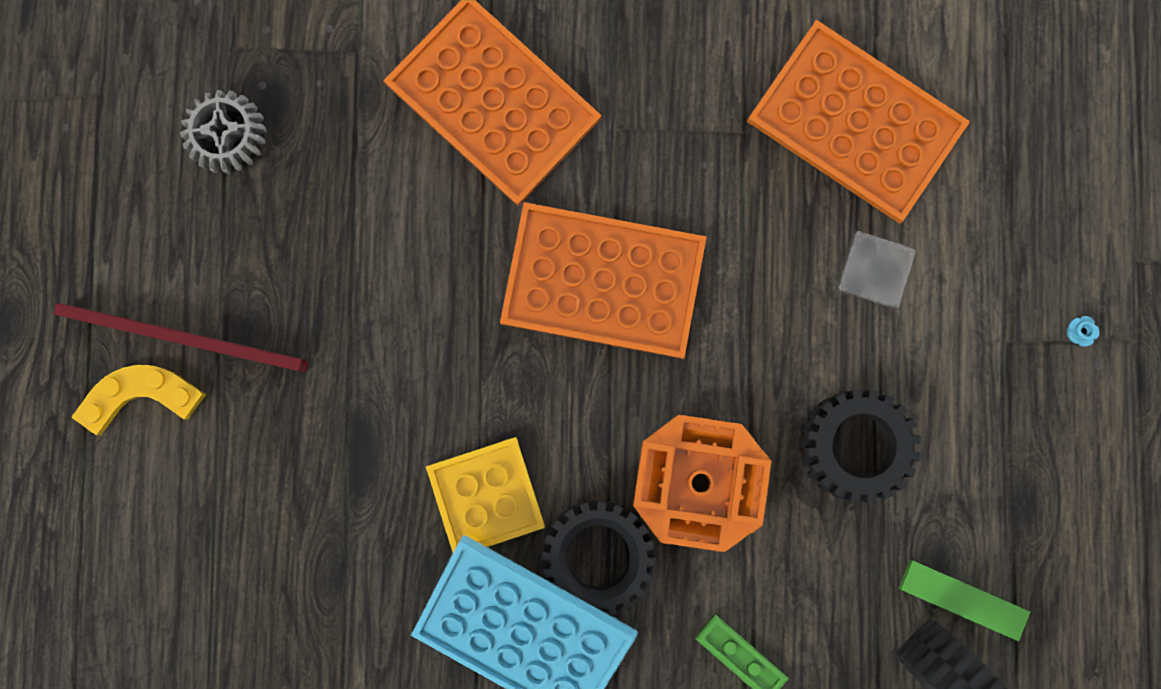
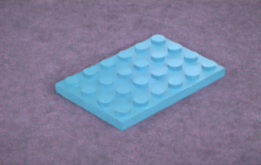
[411,535,638,689]

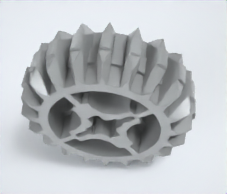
[179,90,267,174]

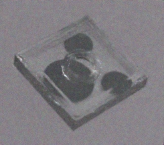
[837,231,916,309]

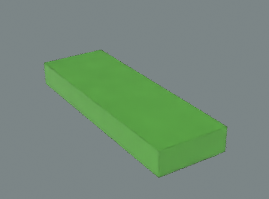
[694,613,789,689]

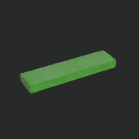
[898,560,1030,641]

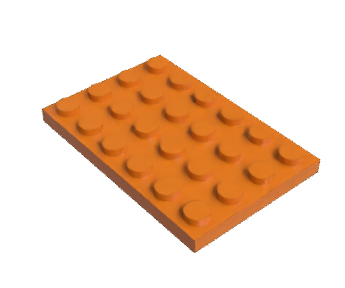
[383,0,602,206]
[747,20,970,224]
[500,202,707,359]

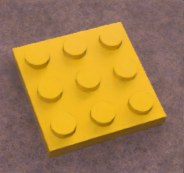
[426,437,545,553]

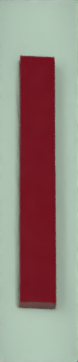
[54,303,308,373]

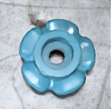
[1067,316,1099,347]

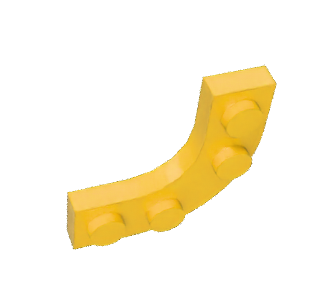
[71,365,206,435]

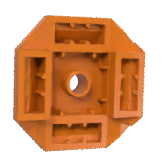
[633,415,771,552]

